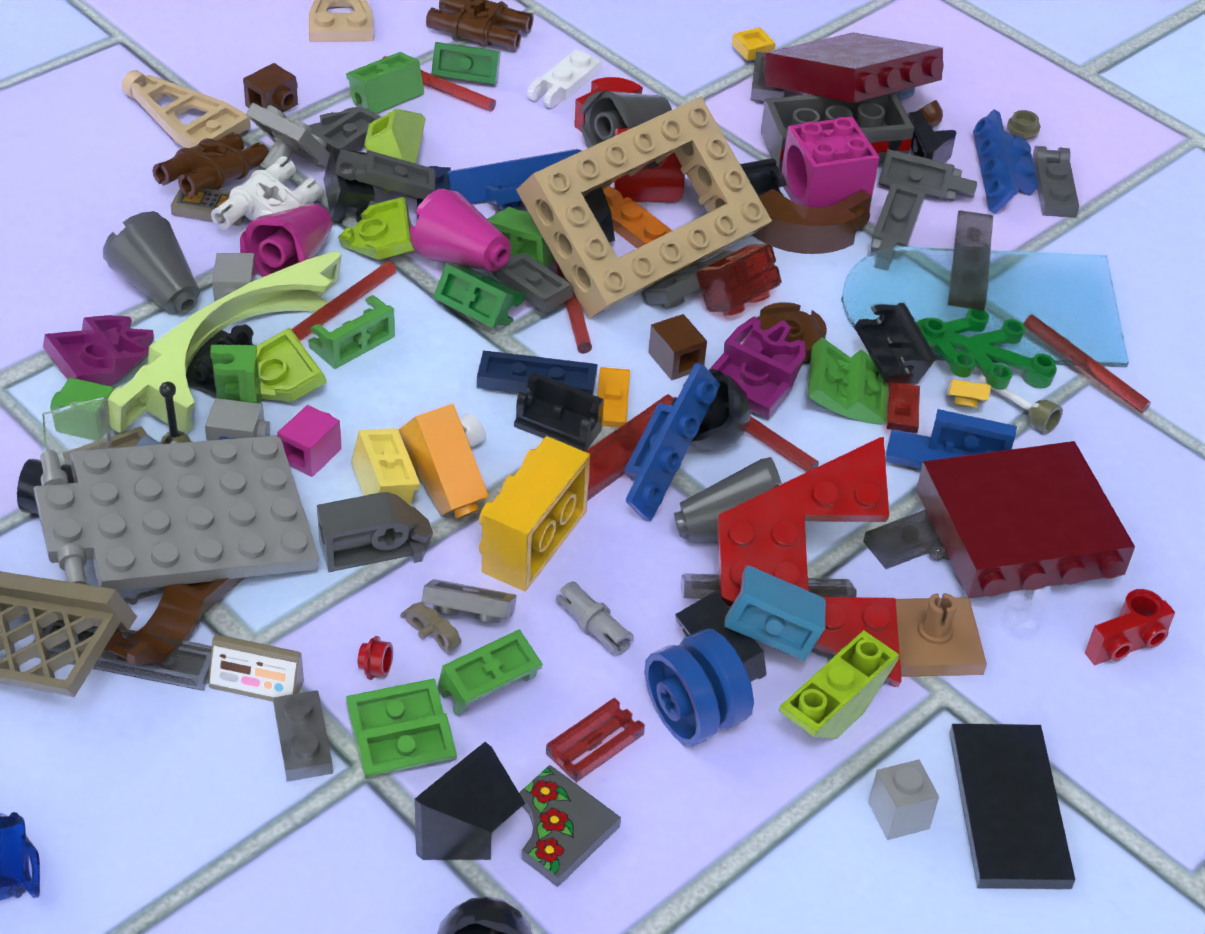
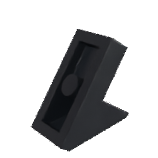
[908,111,957,163]

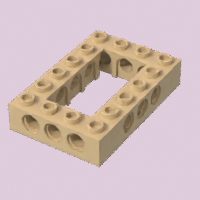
[516,96,772,319]

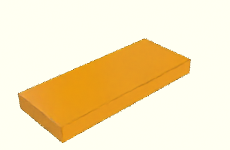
[597,367,630,428]

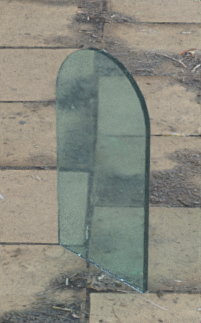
[841,247,1129,368]

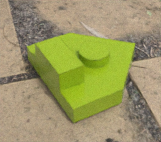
[338,197,415,260]
[257,327,327,402]

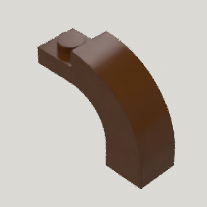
[752,189,872,254]

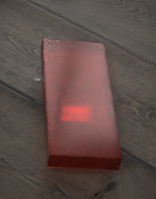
[886,383,920,433]

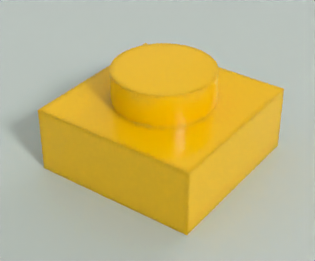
[731,27,776,61]
[946,379,991,408]

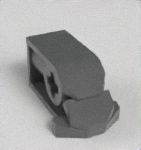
[317,492,433,573]

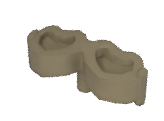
[400,602,461,653]

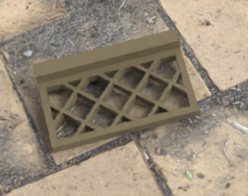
[0,571,137,697]

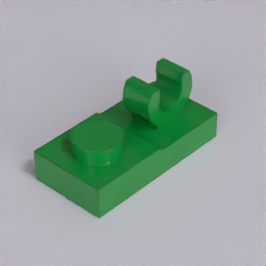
[431,42,501,84]

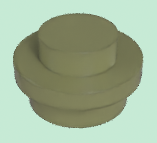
[1007,110,1041,140]

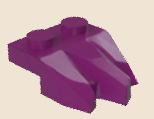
[43,315,154,386]
[709,316,806,419]

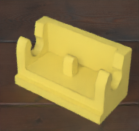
[351,428,420,506]

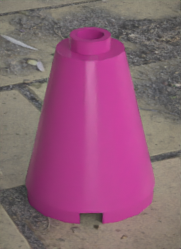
[410,189,511,271]
[240,204,332,277]

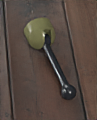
[159,381,192,444]

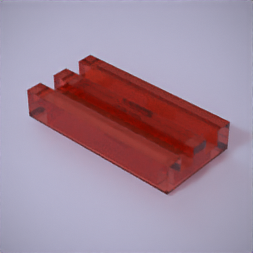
[546,697,645,783]

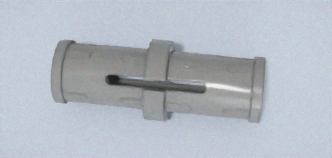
[556,581,634,656]

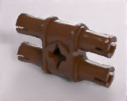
[426,0,534,50]
[152,132,269,197]

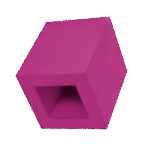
[277,404,342,477]

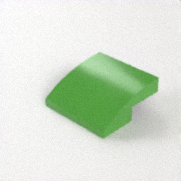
[807,337,888,425]
[345,678,457,778]

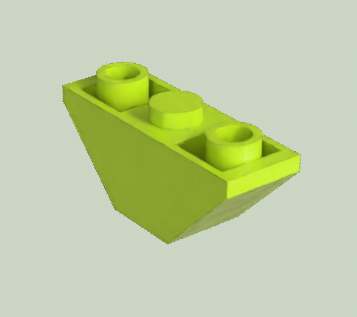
[364,109,426,194]
[779,630,899,739]

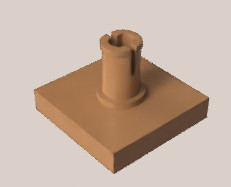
[896,593,987,677]

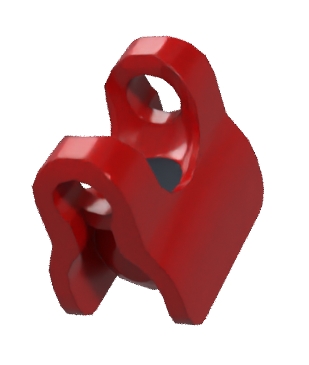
[614,128,685,202]

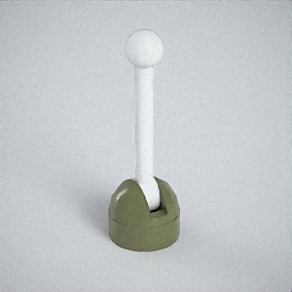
[978,374,1063,434]

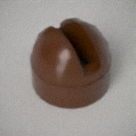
[916,100,943,128]

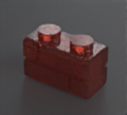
[696,243,782,316]

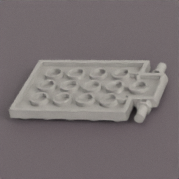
[34,435,320,591]

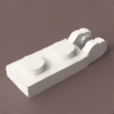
[527,49,602,109]

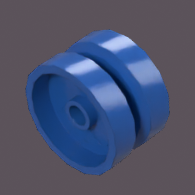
[644,629,754,746]

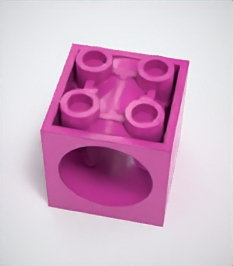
[781,117,880,207]

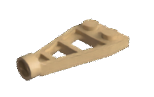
[309,0,374,42]
[121,70,251,148]

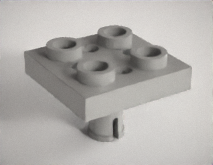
[246,103,330,170]

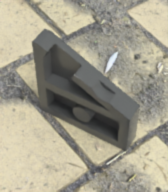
[309,106,381,153]

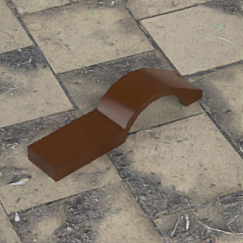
[103,578,244,665]

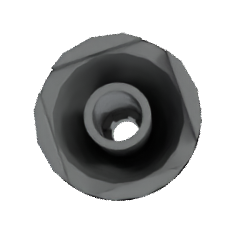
[581,91,672,148]
[103,211,200,314]
[674,457,782,543]

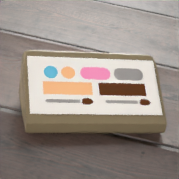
[208,634,304,702]

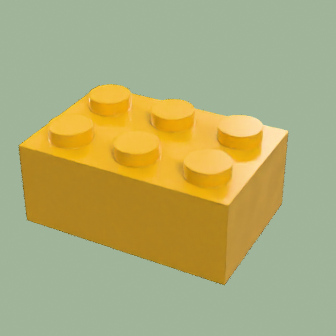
[479,436,590,592]

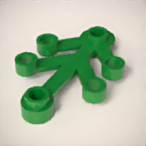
[917,307,1057,390]

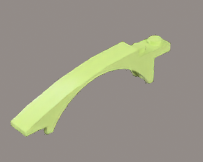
[107,251,342,435]

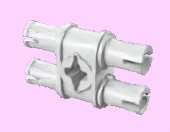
[211,156,324,239]

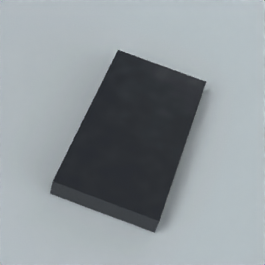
[949,723,1076,889]

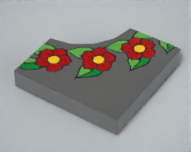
[519,765,621,887]

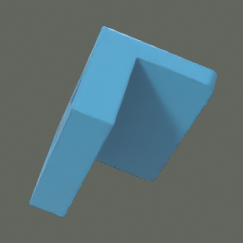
[724,565,826,661]

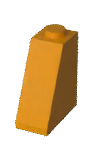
[398,403,489,519]

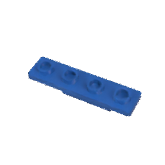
[973,109,1039,214]
[447,149,582,209]
[624,363,720,521]
[885,409,1017,469]

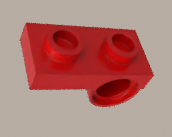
[1085,589,1176,666]

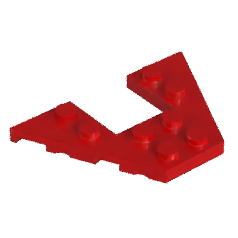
[717,437,902,687]

